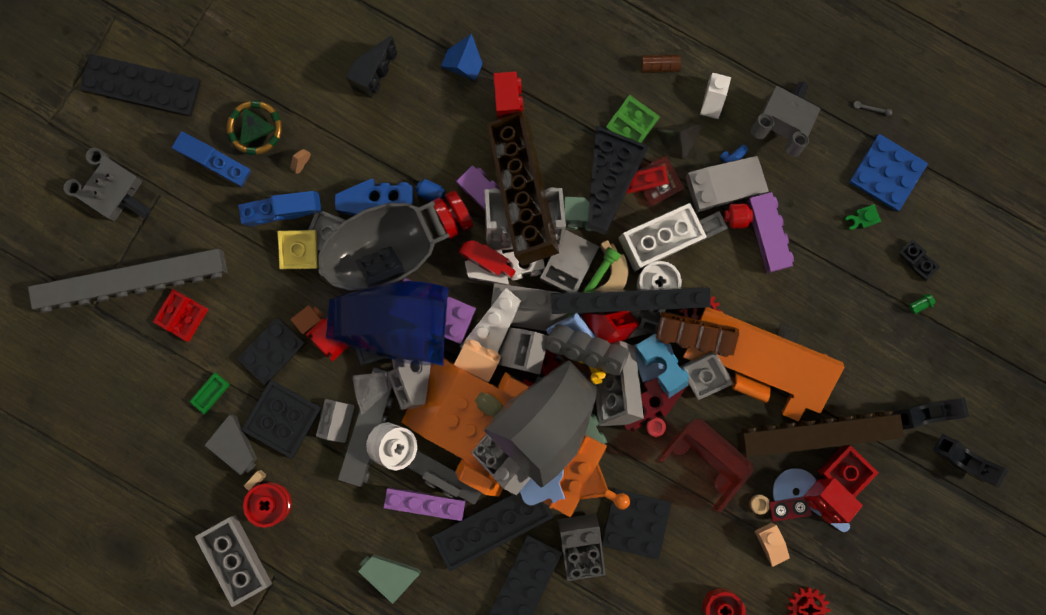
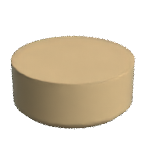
[749,494,770,514]

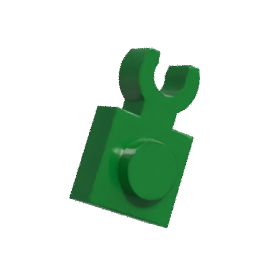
[844,204,881,231]

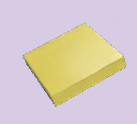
[278,230,319,269]

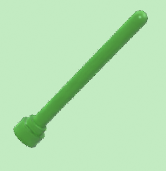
[567,247,621,317]

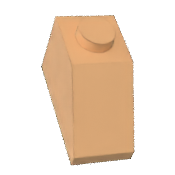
[754,523,790,567]

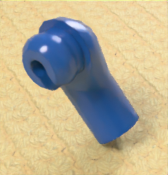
[720,145,748,163]

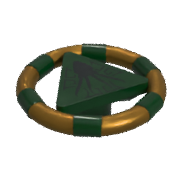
[226,100,282,155]

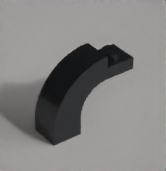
[893,397,969,430]
[933,434,1008,488]

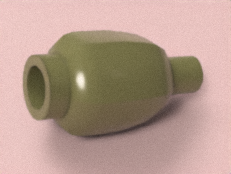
[475,392,503,417]

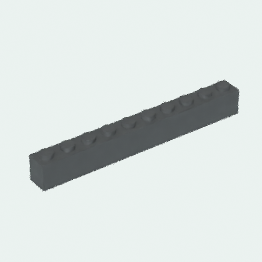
[28,249,228,313]

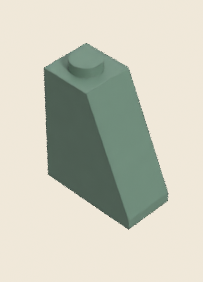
[358,554,421,604]

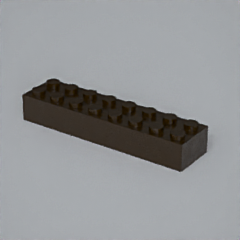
[486,111,559,266]
[736,411,904,457]

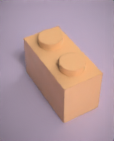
[454,339,501,382]

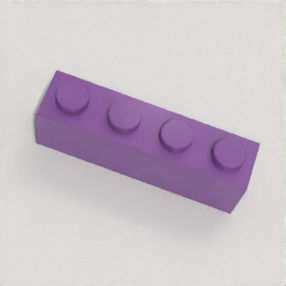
[456,165,500,211]
[746,192,794,274]
[384,487,466,521]

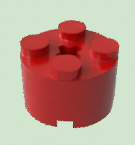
[305,317,350,362]
[702,588,746,615]

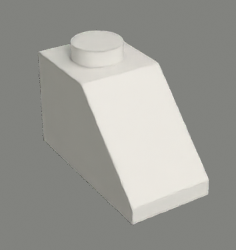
[700,73,731,119]

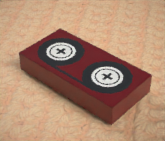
[769,496,812,522]

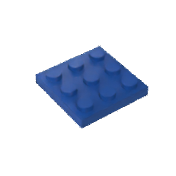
[849,134,928,212]

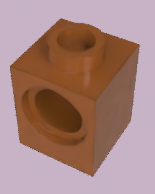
[291,305,323,335]

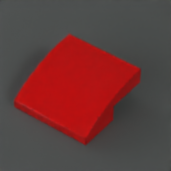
[153,289,209,342]

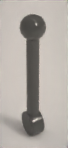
[853,101,892,116]

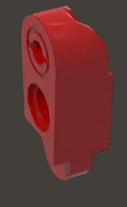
[458,240,516,278]

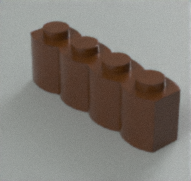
[656,312,739,357]

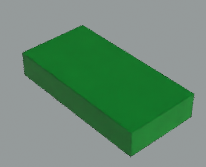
[189,372,231,414]

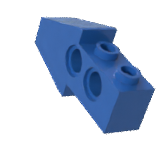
[172,131,251,188]
[335,179,414,216]
[238,191,322,226]

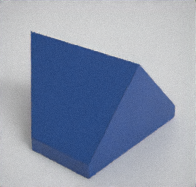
[441,33,483,81]

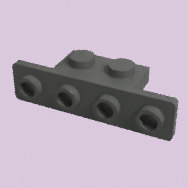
[408,451,481,504]

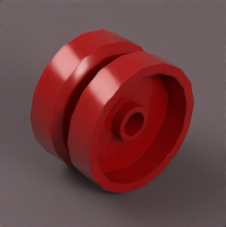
[431,190,474,240]
[243,482,292,528]

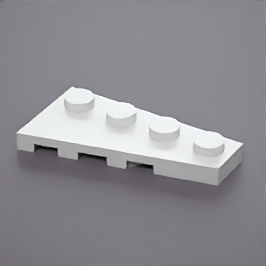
[460,288,521,353]

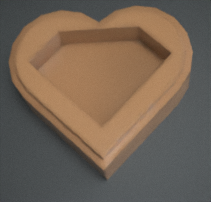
[290,149,311,174]

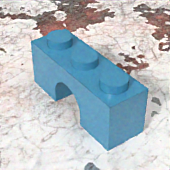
[636,334,689,398]

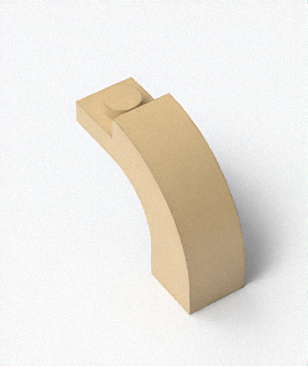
[593,240,628,291]

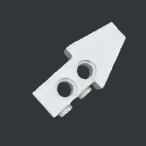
[465,250,545,285]

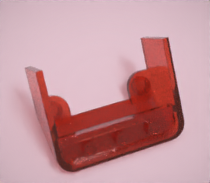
[654,419,753,513]

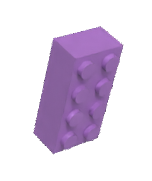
[389,278,477,345]

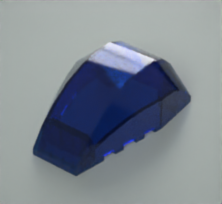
[326,281,449,366]

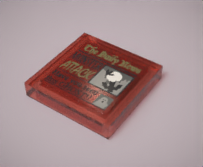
[637,156,684,207]

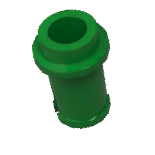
[908,294,936,315]

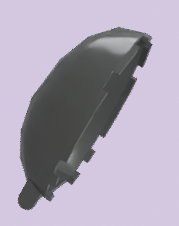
[318,201,450,290]

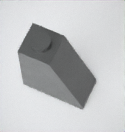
[205,415,258,475]

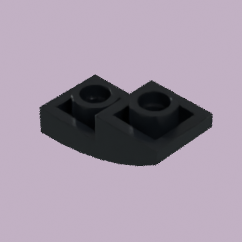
[899,239,940,282]

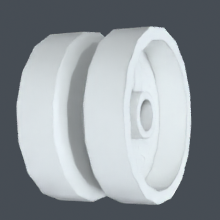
[636,261,682,289]
[366,422,417,470]

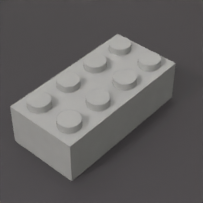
[195,515,272,607]

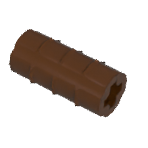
[641,54,681,73]

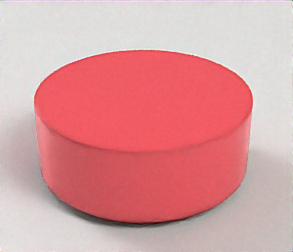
[646,417,666,437]

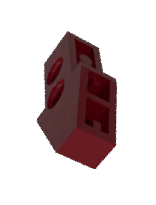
[622,378,689,432]

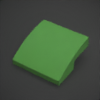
[606,95,660,143]

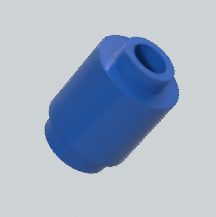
[415,179,445,202]

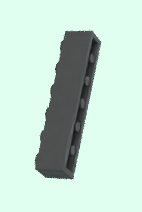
[338,367,394,487]

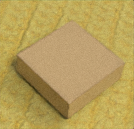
[244,470,266,490]

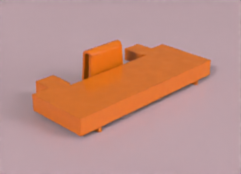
[683,307,845,421]

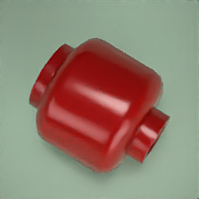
[724,204,753,229]

